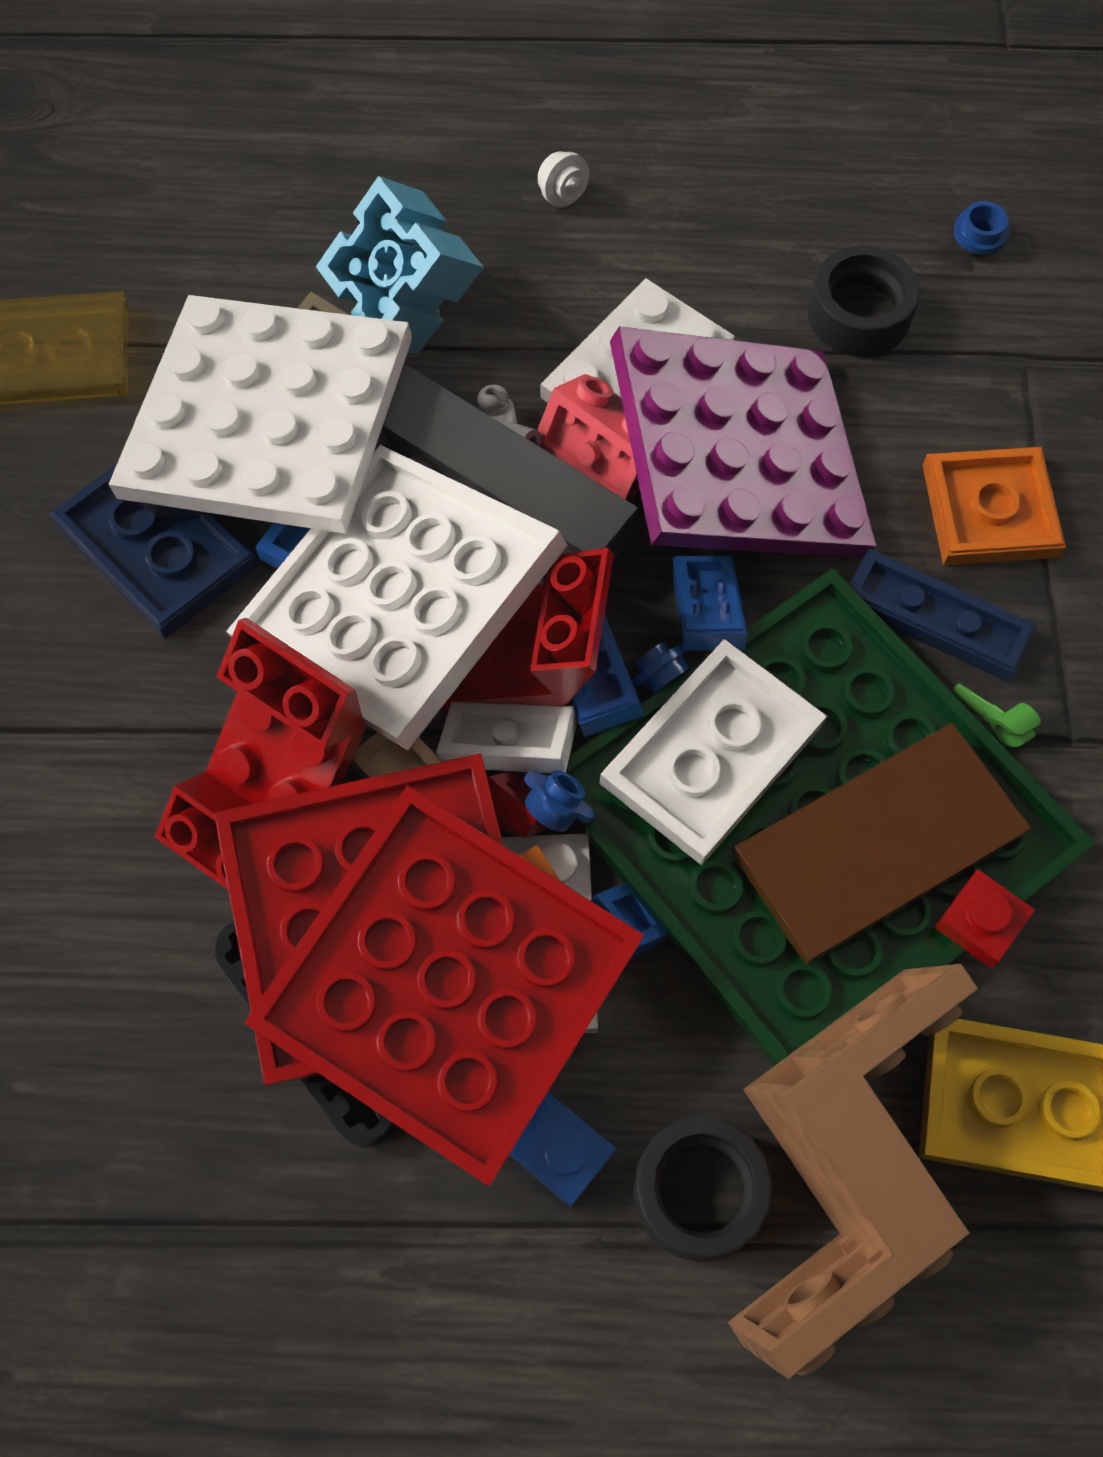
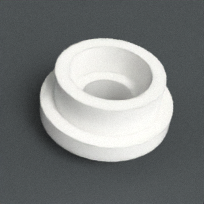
[538,151,589,207]

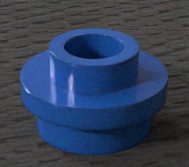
[953,201,1010,255]
[632,642,692,697]

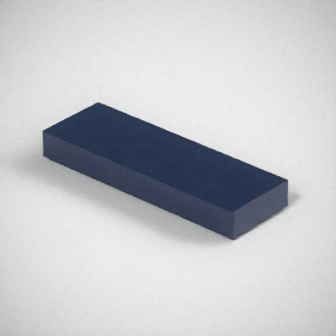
[850,548,1037,682]

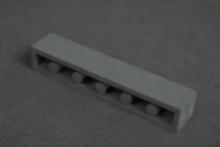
[374,363,638,565]

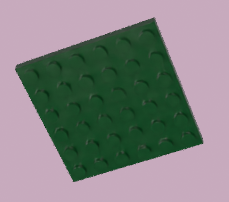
[542,568,1095,1067]

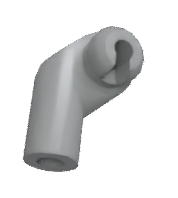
[477,384,541,447]

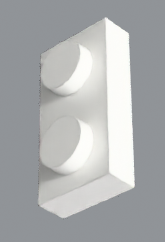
[436,702,578,773]

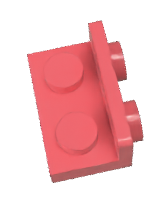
[538,374,640,504]

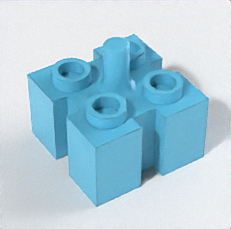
[316,176,484,354]

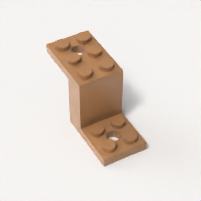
[728,964,978,1379]

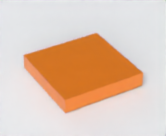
[922,447,1066,566]

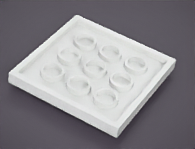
[108,295,412,534]
[226,445,568,750]

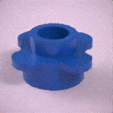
[524,770,594,832]

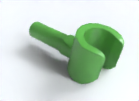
[952,683,1041,749]

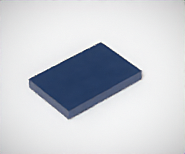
[49,464,259,639]

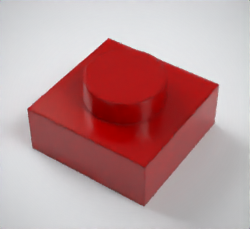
[488,771,550,838]
[934,869,1035,968]

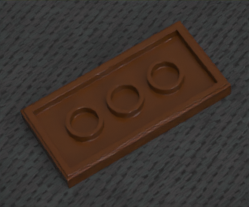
[732,723,1032,966]

